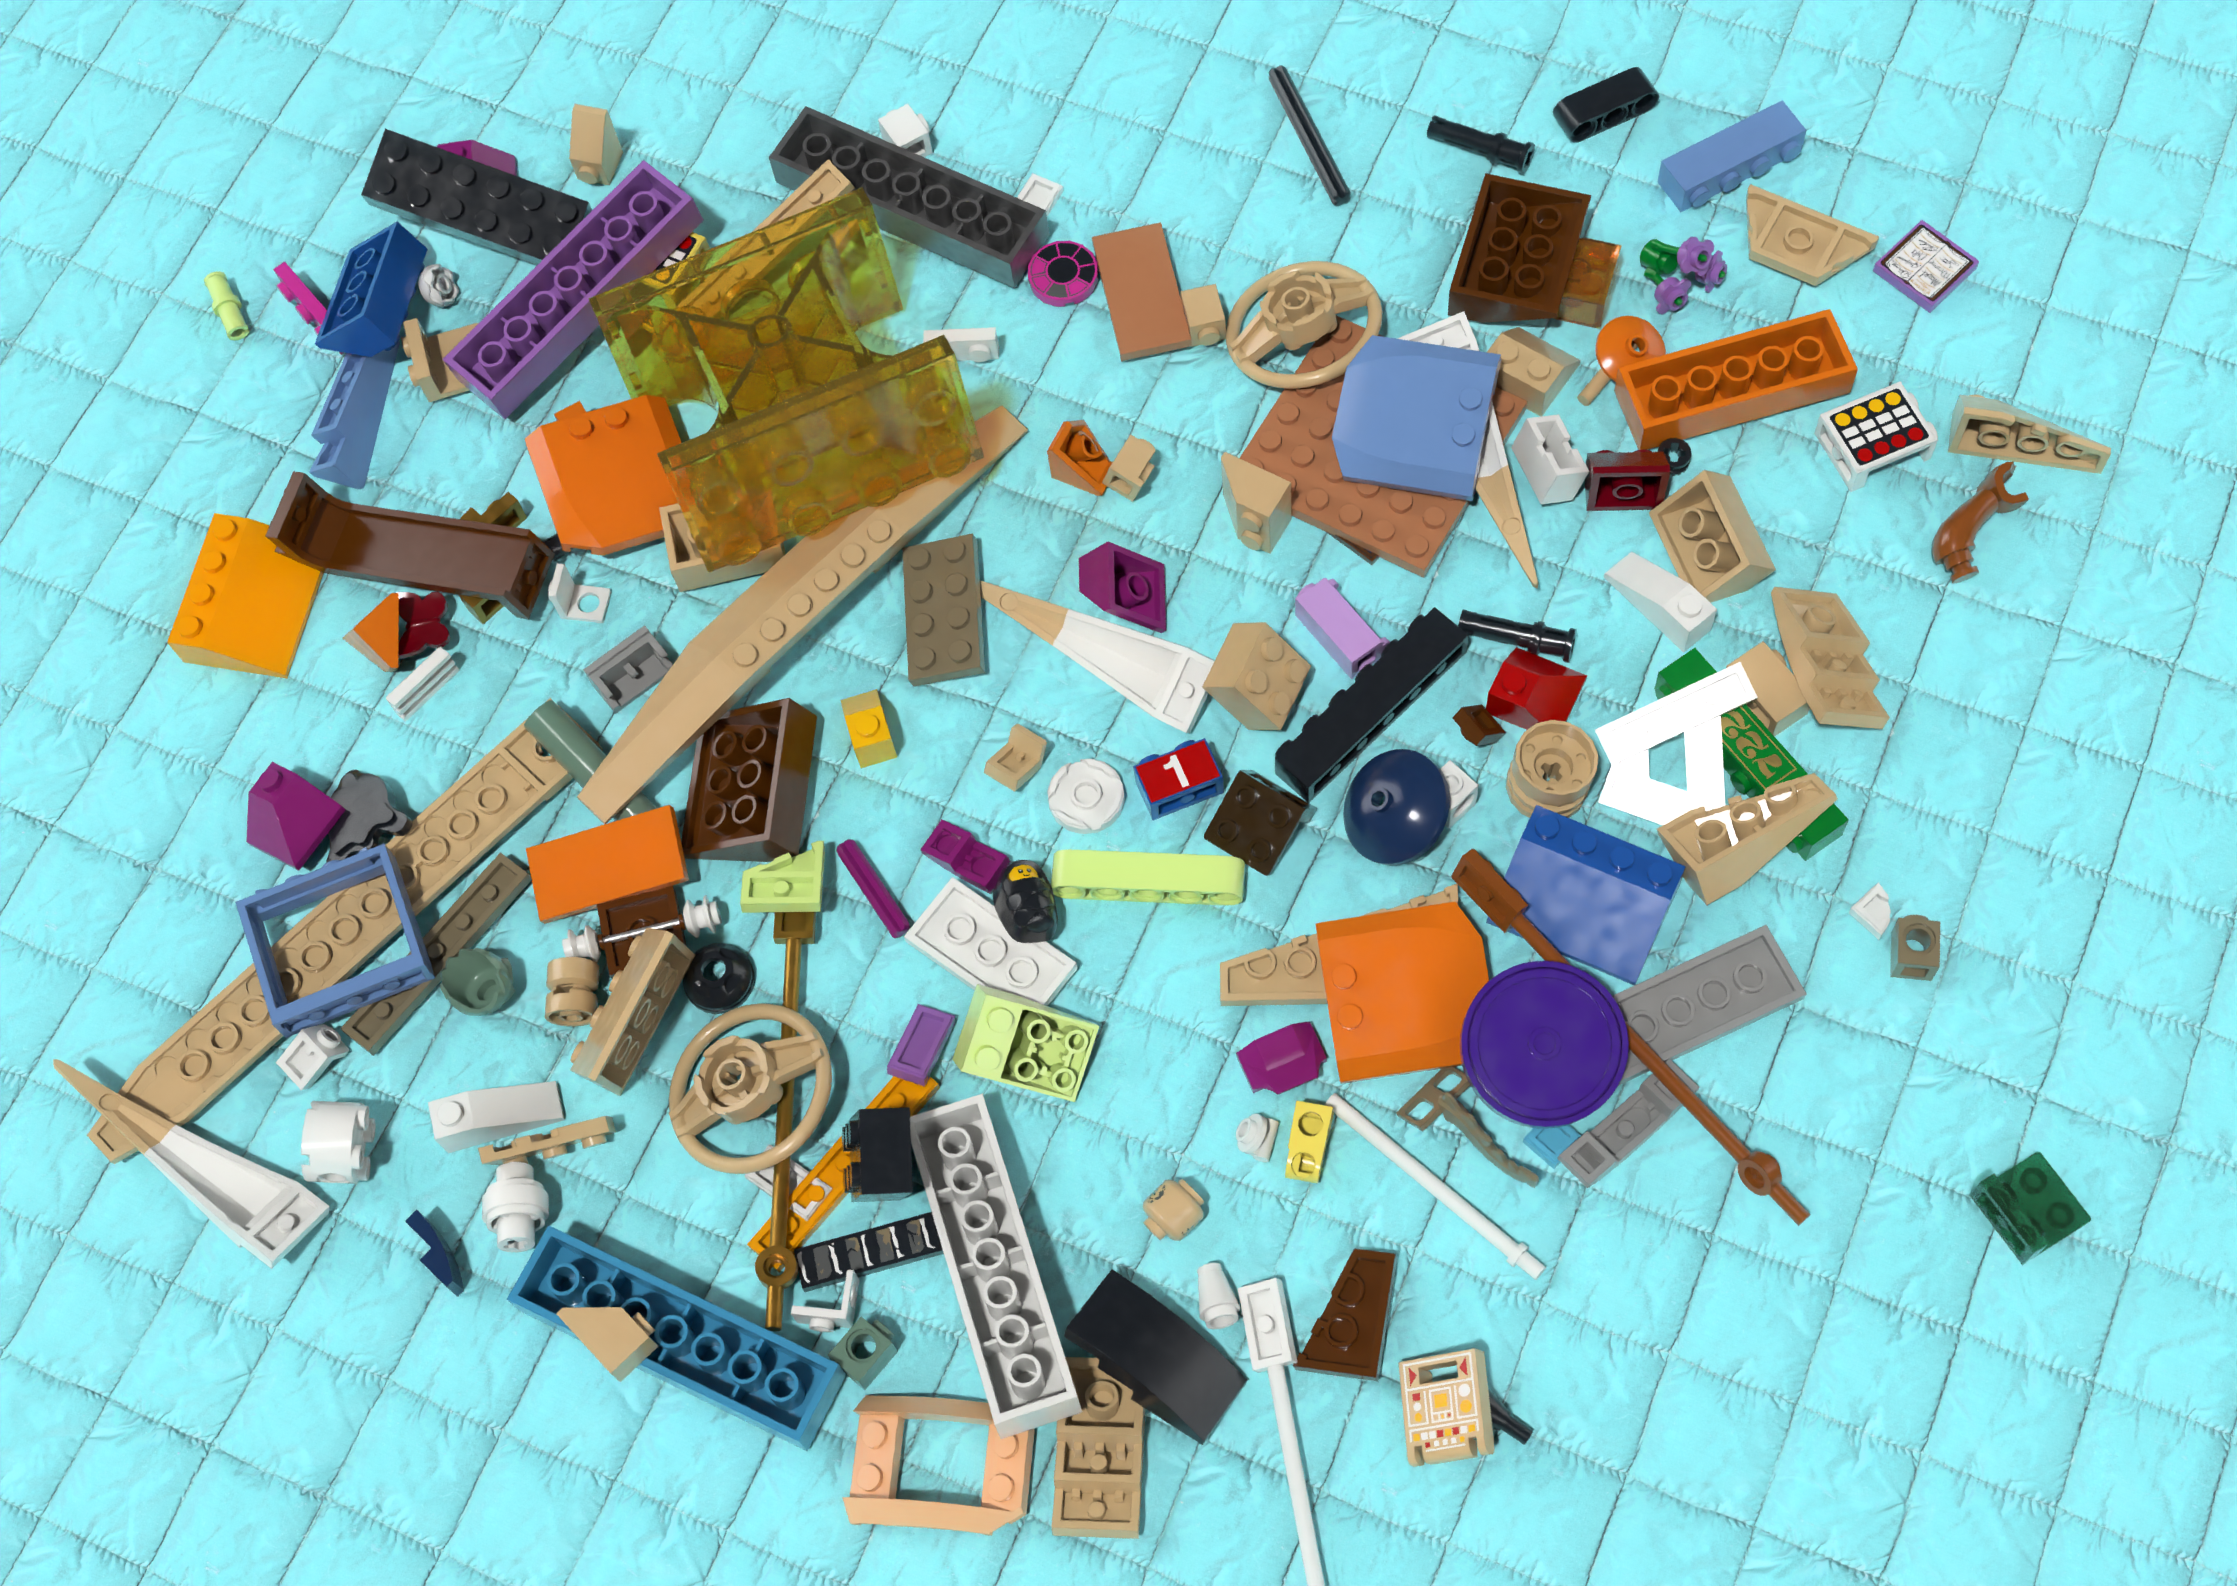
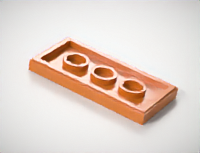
[526,805,689,924]

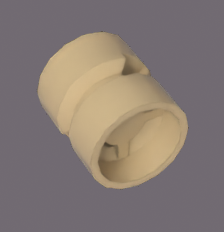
[545,957,599,1027]

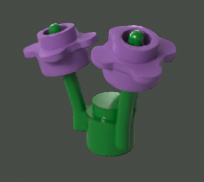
[1640,237,1727,314]

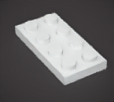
[904,877,1078,1006]

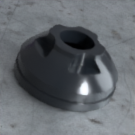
[683,943,755,1014]

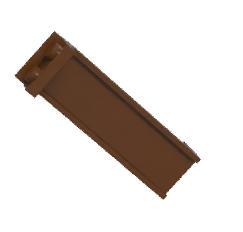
[265,471,555,619]

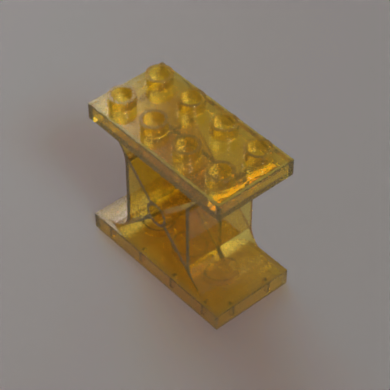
[588,187,984,573]

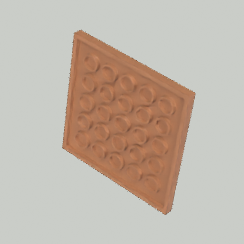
[1240,315,1528,578]

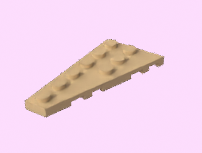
[1220,884,1458,1006]

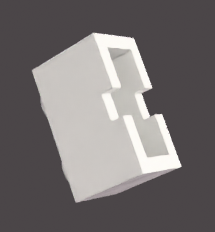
[1511,414,1589,504]

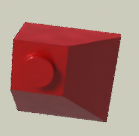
[1486,647,1587,730]

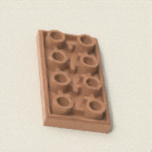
[1092,222,1192,361]

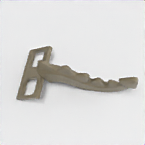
[1396,1067,1539,1188]

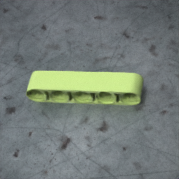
[1051,849,1245,906]

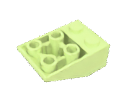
[952,984,1099,1102]

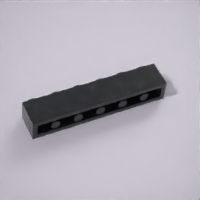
[1275,607,1469,803]

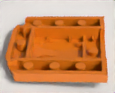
[525,395,702,555]
[1316,901,1489,1084]

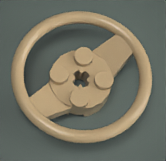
[1226,261,1382,389]
[669,1003,832,1174]

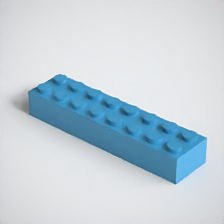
[507,1225,846,1451]

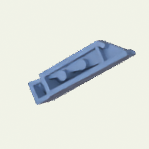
[309,341,400,489]

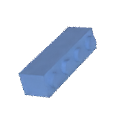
[1658,100,1807,212]

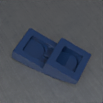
[405,1210,464,1297]

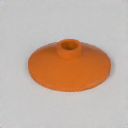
[1595,316,1666,382]

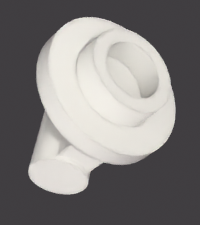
[1236,1113,1279,1162]

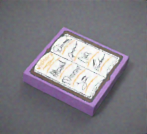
[1873,220,1979,313]

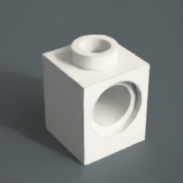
[1440,760,1479,829]

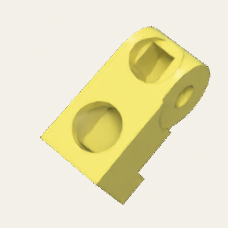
[1285,1101,1334,1184]

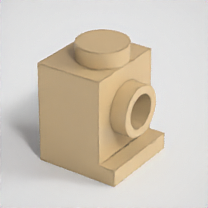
[1102,434,1155,502]

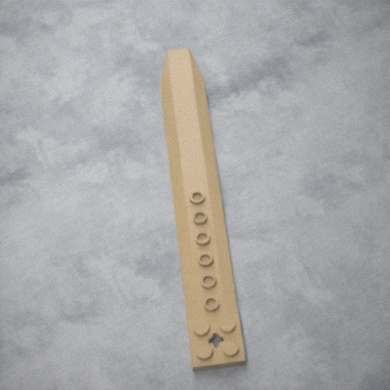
[87,698,603,1164]

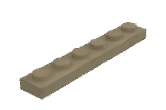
[341,852,532,1056]

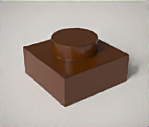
[1453,704,1506,746]

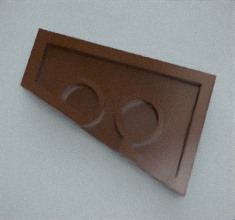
[1293,1249,1397,1382]

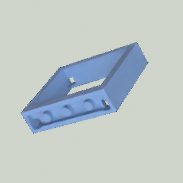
[236,844,435,1038]

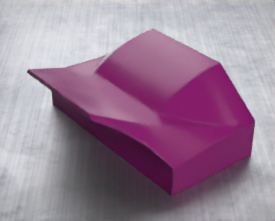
[1236,1022,1327,1094]

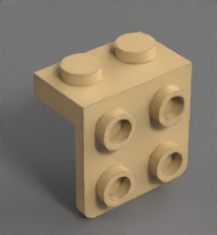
[401,318,478,402]

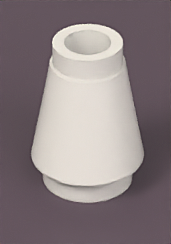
[1197,1263,1240,1329]

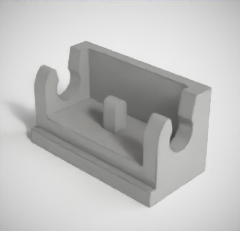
[583,625,673,714]

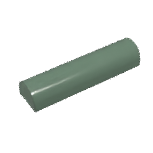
[524,700,657,821]

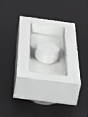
[923,327,999,364]

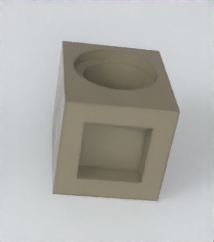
[1890,915,1940,981]

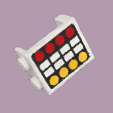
[1814,381,1938,492]

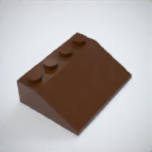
[1448,173,1591,323]
[681,698,817,862]

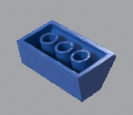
[315,221,428,357]

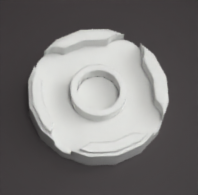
[1047,758,1125,834]

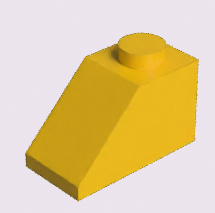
[841,689,897,768]

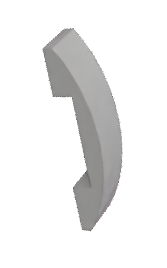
[1557,1060,1700,1188]

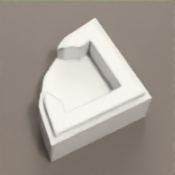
[1849,882,1891,940]

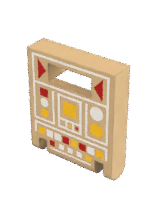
[1398,1348,1495,1467]

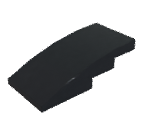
[1064,1269,1247,1445]

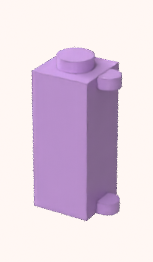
[1295,578,1390,679]

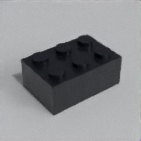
[842,1107,913,1202]

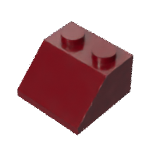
[1585,449,1670,511]

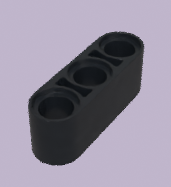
[1553,67,1660,143]

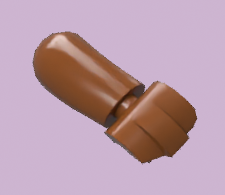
[1932,461,2029,584]

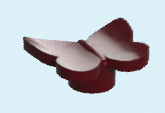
[396,592,451,659]

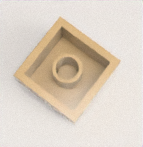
[1202,622,1311,730]

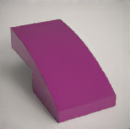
[920,819,1011,894]

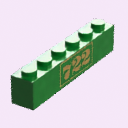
[1654,648,1849,861]

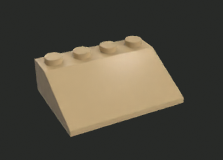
[570,928,695,1096]

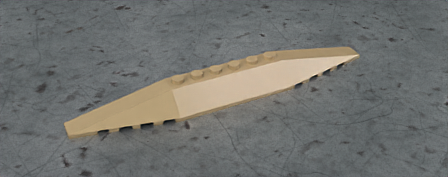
[577,405,1028,824]

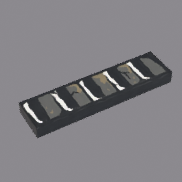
[794,1212,944,1292]

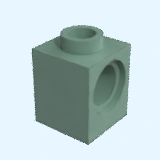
[828,1317,898,1390]

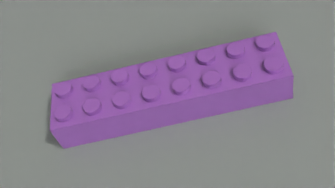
[442,160,704,419]

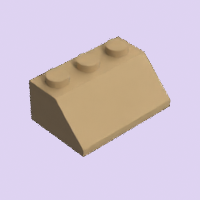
[1649,470,1776,603]
[659,483,786,592]

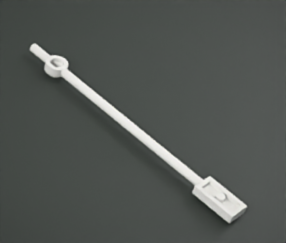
[1238,1278,1325,1586]

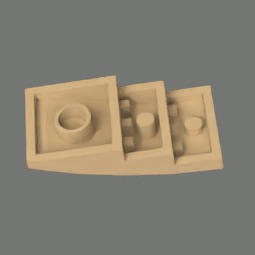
[1771,587,1890,729]
[1052,1357,1145,1539]

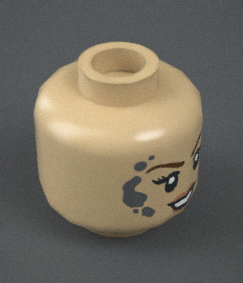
[1143,1179,1204,1241]

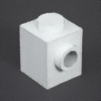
[878,104,933,157]

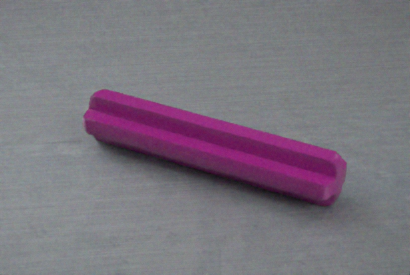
[836,839,910,938]

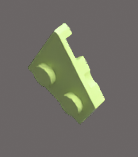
[740,841,825,913]

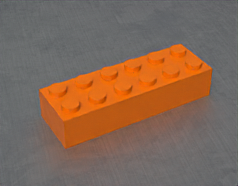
[1614,309,1858,450]

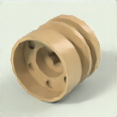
[1506,720,1598,818]

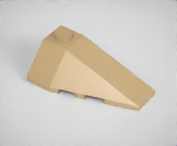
[1948,395,2111,474]
[1657,773,1837,905]

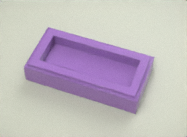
[887,1004,955,1086]

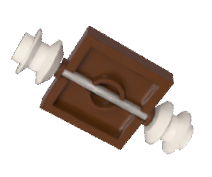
[562,886,722,979]

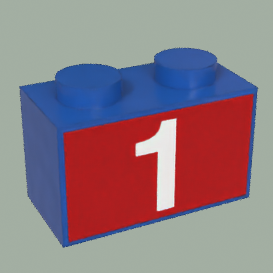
[1133,738,1224,821]

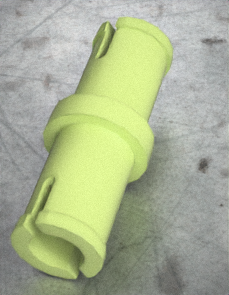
[204,271,249,340]

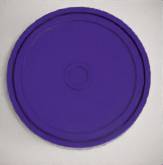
[1460,961,1629,1129]

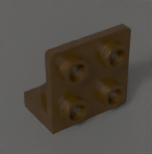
[1204,770,1317,876]

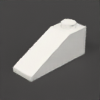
[1604,552,1717,653]
[428,1081,565,1153]

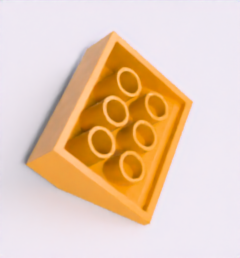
[167,513,323,678]

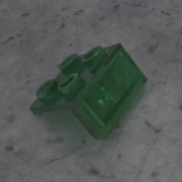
[1970,1152,2091,1266]

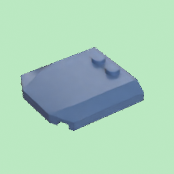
[1332,335,1501,501]

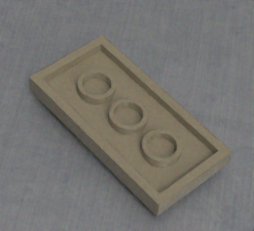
[902,533,985,687]

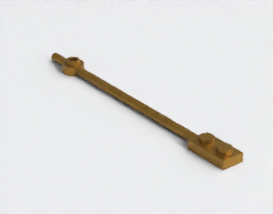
[755,912,816,1331]

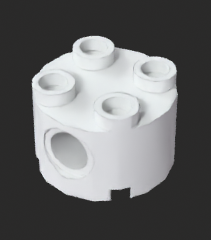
[301,1101,376,1184]

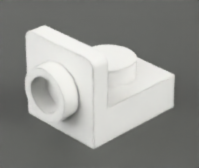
[276,1024,350,1090]

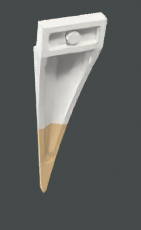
[1397,311,1538,588]
[980,580,1215,733]
[53,1059,330,1269]

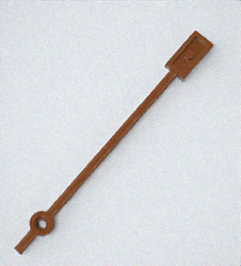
[1451,848,1811,1226]

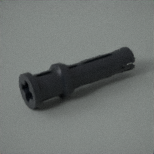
[1427,115,1535,174]
[1458,609,1577,663]

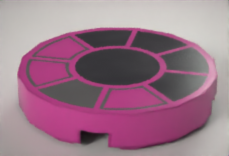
[1028,241,1098,307]

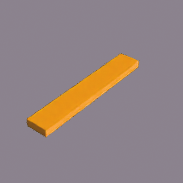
[747,1076,940,1273]

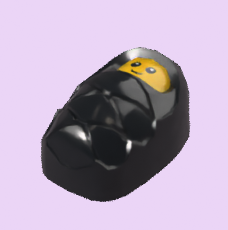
[993,860,1058,943]

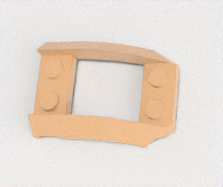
[842,1395,1035,1535]

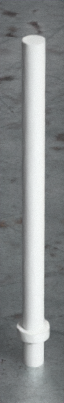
[1325,1093,1546,1280]

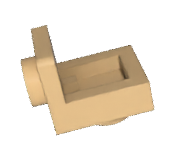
[984,724,1047,792]

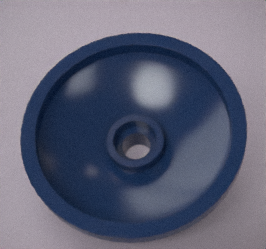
[1343,749,1450,866]

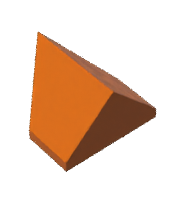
[1047,420,1113,496]
[342,593,399,672]

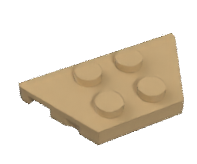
[1746,184,1879,286]

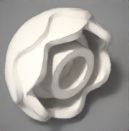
[418,264,459,307]

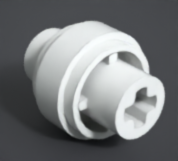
[482,1162,549,1252]

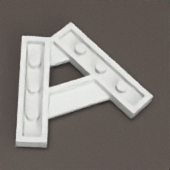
[1595,662,1757,825]

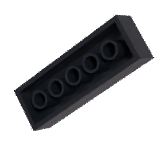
[361,129,592,265]

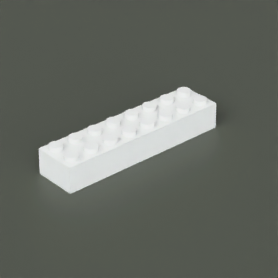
[910,1093,1082,1439]

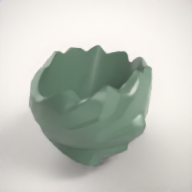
[440,948,515,1016]

